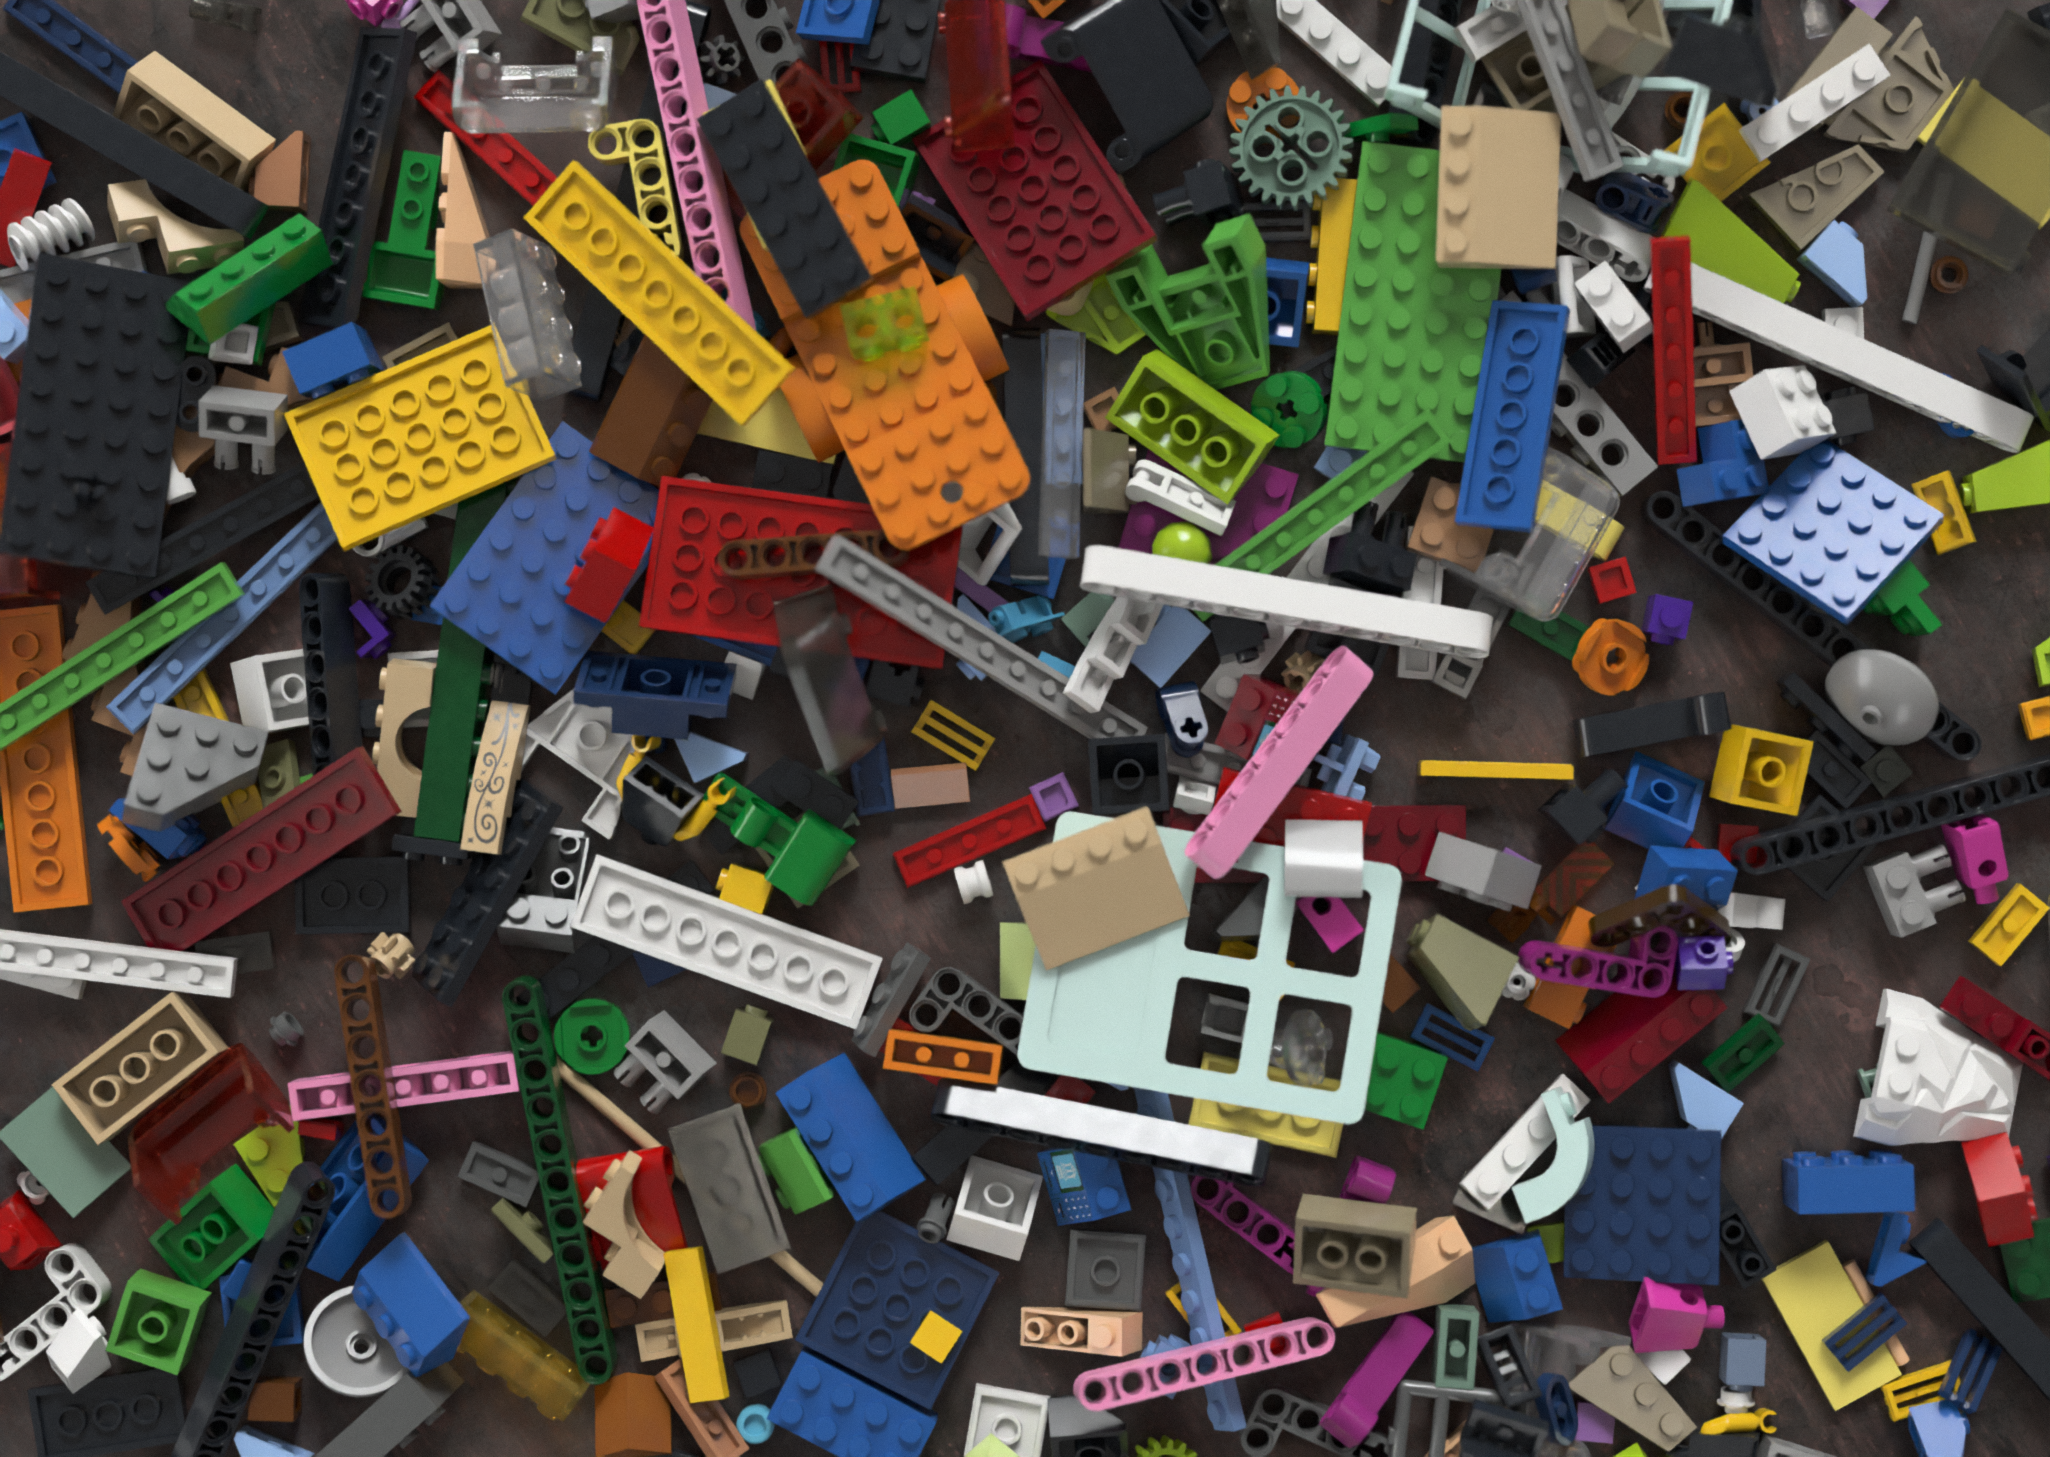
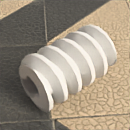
[7,198,95,271]

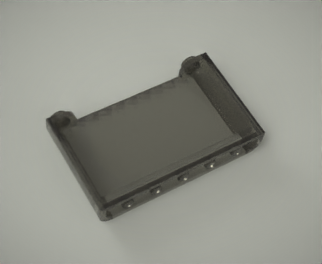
[1887,8,2050,277]

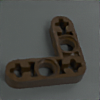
[1588,884,1732,947]

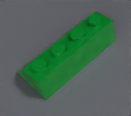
[165,213,333,345]

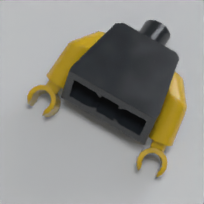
[616,735,736,847]
[1666,1408,1777,1457]

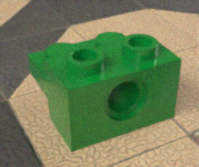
[1862,559,1942,636]

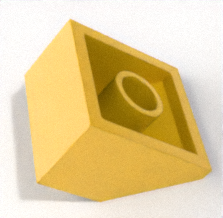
[1709,724,1814,816]

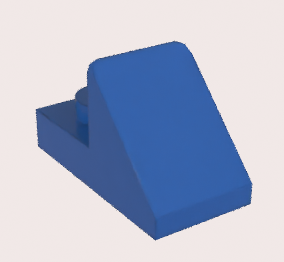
[1865,1212,1927,1287]

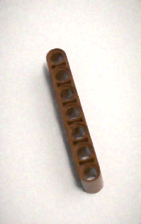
[334,955,412,1218]

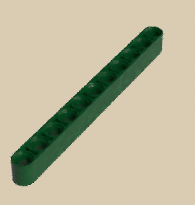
[502,975,618,1385]

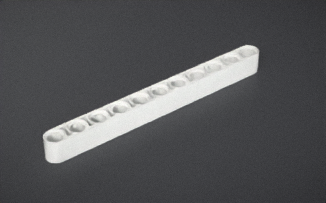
[1644,263,2034,453]
[1081,545,1493,658]

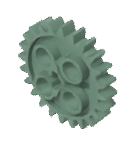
[1229,85,1354,211]

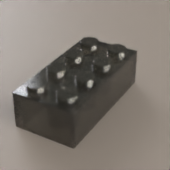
[667,1103,791,1275]

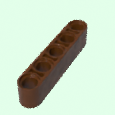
[718,530,910,580]

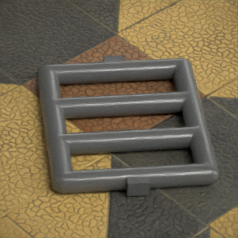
[1387,1380,1527,1457]

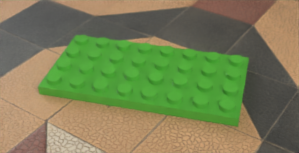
[1324,141,1501,463]

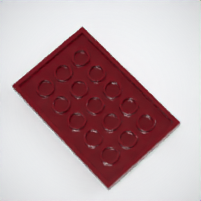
[912,60,1158,321]

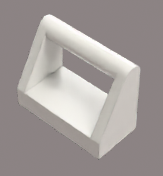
[1551,255,1596,339]
[958,503,1022,586]

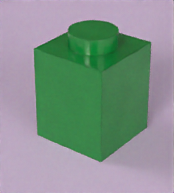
[870,89,931,147]

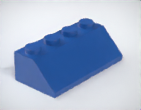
[775,1053,926,1222]
[296,1114,429,1282]

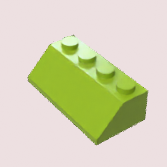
[1105,349,1280,505]

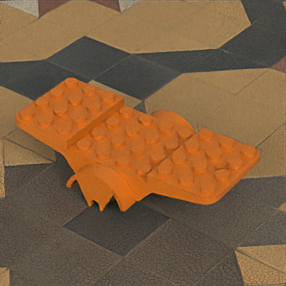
[740,160,1031,550]

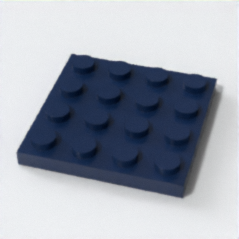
[1564,1125,1721,1285]
[795,1211,1000,1410]

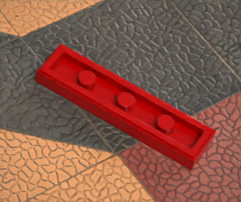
[893,794,1046,888]

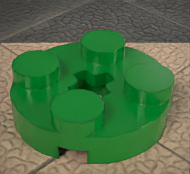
[1251,371,1328,448]
[554,998,631,1075]

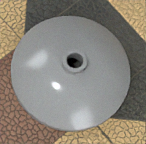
[1824,650,1939,746]
[304,1286,410,1397]

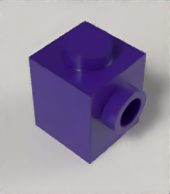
[1641,594,1693,646]
[1675,936,1734,990]

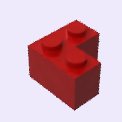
[565,507,654,623]
[1961,1132,2038,1247]

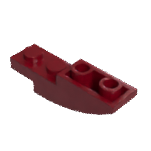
[1939,976,2050,1081]

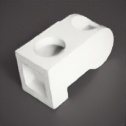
[1717,892,1785,929]

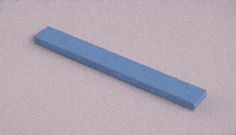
[106,501,338,735]

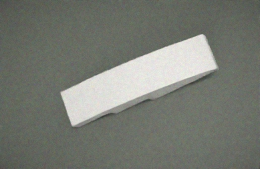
[1063,597,1163,713]

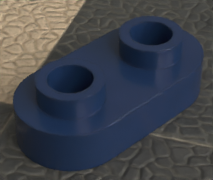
[1534,1372,1578,1445]

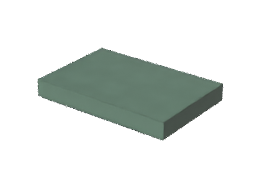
[0,1086,132,1219]

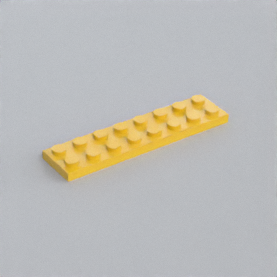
[524,160,796,426]

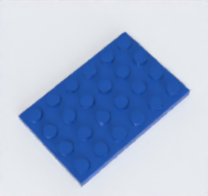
[429,421,659,695]

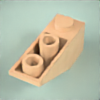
[1021,1307,1143,1357]

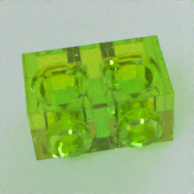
[840,286,930,361]

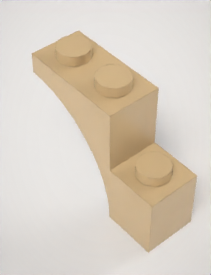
[107,179,244,274]
[583,1150,665,1299]

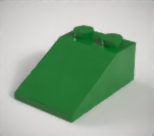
[148,1163,275,1290]

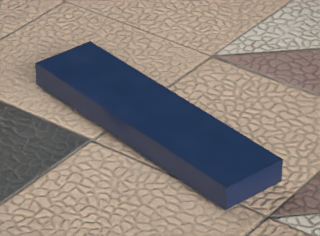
[2,0,138,94]

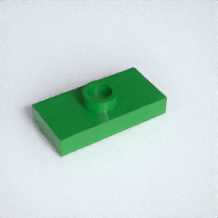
[1343,113,1418,144]

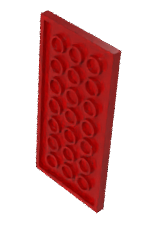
[639,476,964,670]

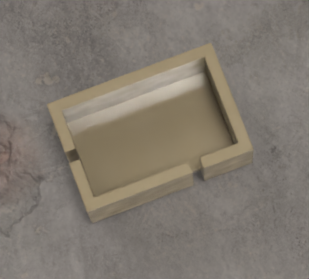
[1567,0,1672,79]

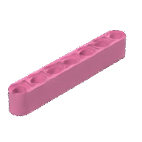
[1185,646,1373,879]
[1073,1317,1335,1411]

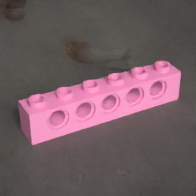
[288,1050,521,1121]

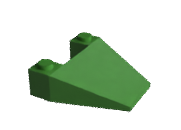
[1105,214,1270,390]

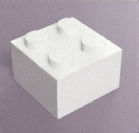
[1729,365,1836,460]

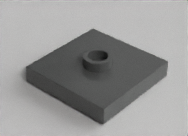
[1065,1228,1146,1311]

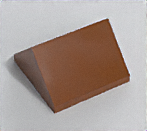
[595,1372,672,1457]

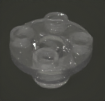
[1269,1009,1333,1086]

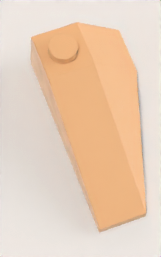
[436,132,501,289]
[1316,1216,1475,1328]

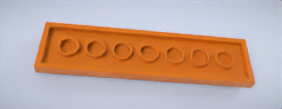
[0,604,93,912]

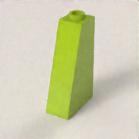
[1660,177,1801,304]
[1959,439,2050,514]

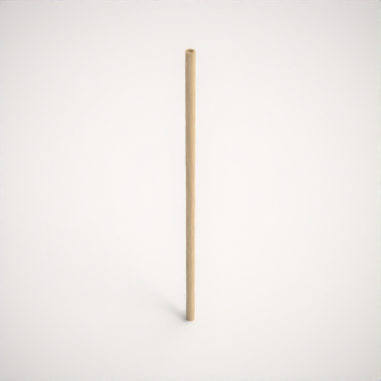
[556,1054,823,1297]

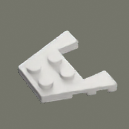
[521,689,635,840]

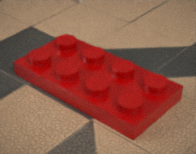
[1213,767,1372,847]

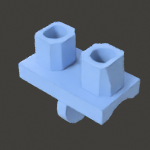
[1313,734,1380,800]

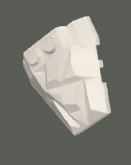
[1853,989,2023,1146]

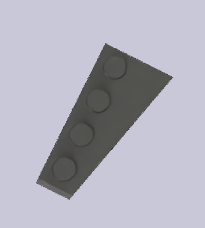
[314,1362,465,1457]

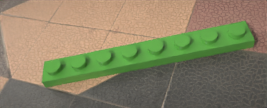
[1194,409,1452,622]
[0,562,245,752]

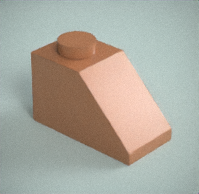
[249,131,311,212]

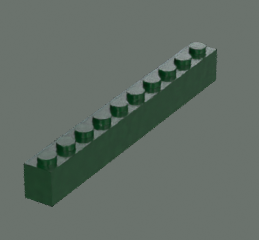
[413,476,519,842]

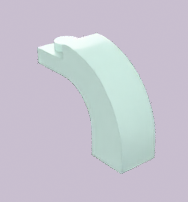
[1512,1086,1595,1223]

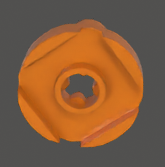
[1226,67,1299,145]
[1572,618,1649,696]
[97,814,160,882]

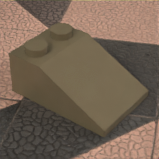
[1083,429,1136,514]

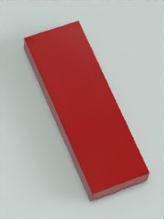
[0,148,52,268]

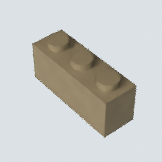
[1781,7,1893,131]

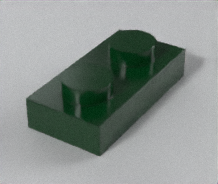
[1507,592,1590,662]
[1701,1013,1785,1093]

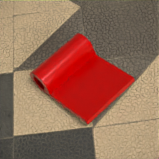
[576,1146,688,1270]

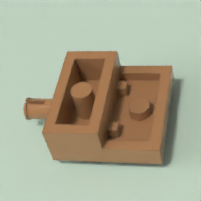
[1694,322,1754,427]
[1406,476,1494,574]

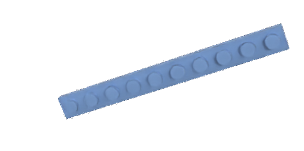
[1132,1087,1246,1432]

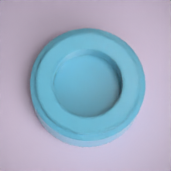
[736,1404,775,1444]

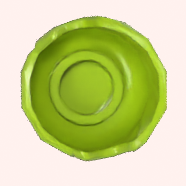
[1152,521,1213,564]

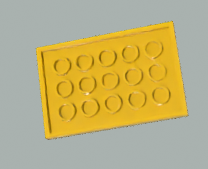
[284,323,557,551]

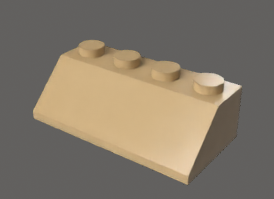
[113,51,276,193]

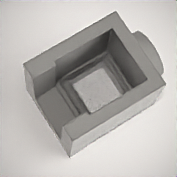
[1199,993,1249,1043]

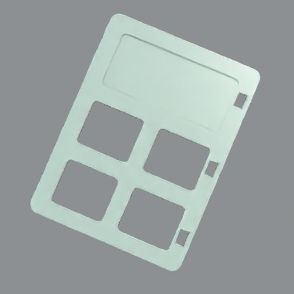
[1018,812,1402,1124]

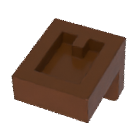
[1487,891,1555,944]

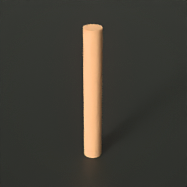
[1842,1259,1910,1366]

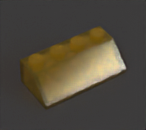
[457,1290,590,1422]

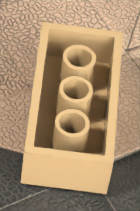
[52,991,229,1145]

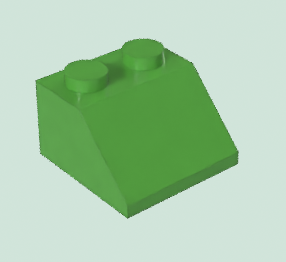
[757,1125,836,1215]

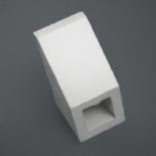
[46,1308,111,1394]

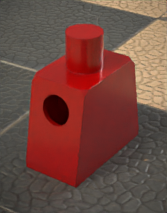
[0,1189,63,1270]

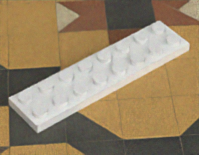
[570,854,883,1029]

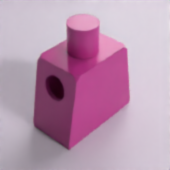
[1941,814,2009,904]
[1295,896,1364,953]
[1628,1277,1725,1353]

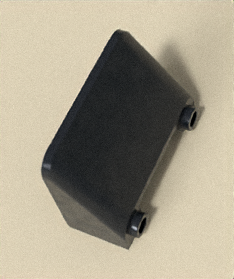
[1040,0,1214,175]

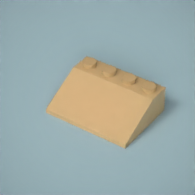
[1436,106,1561,269]
[1003,807,1190,970]

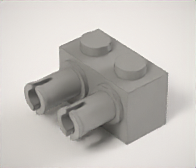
[399,0,503,72]
[199,385,288,475]
[1862,844,1966,938]
[613,1010,717,1114]

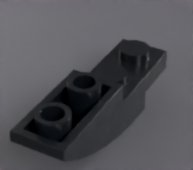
[1720,1179,1777,1289]

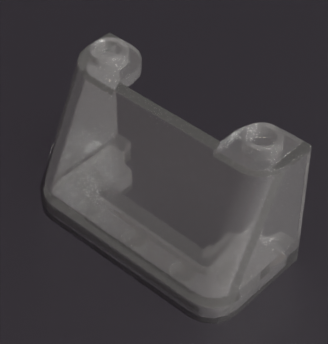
[451,37,619,134]

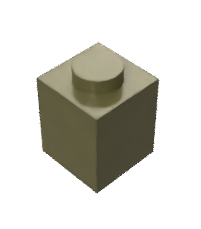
[721,1003,774,1065]

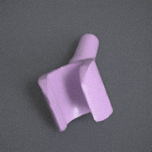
[381,0,420,28]

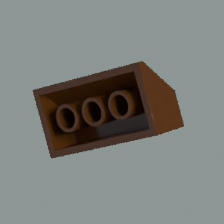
[589,334,713,487]

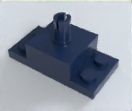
[573,650,737,754]

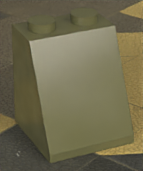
[1406,914,1519,1031]

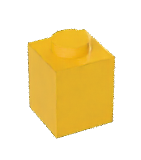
[716,862,774,914]

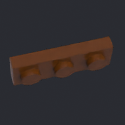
[604,1271,723,1328]

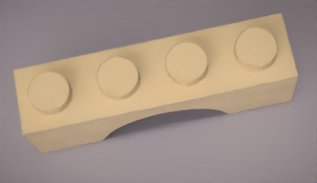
[372,658,437,818]

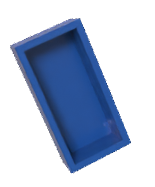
[766,1345,938,1457]

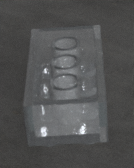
[473,228,582,401]

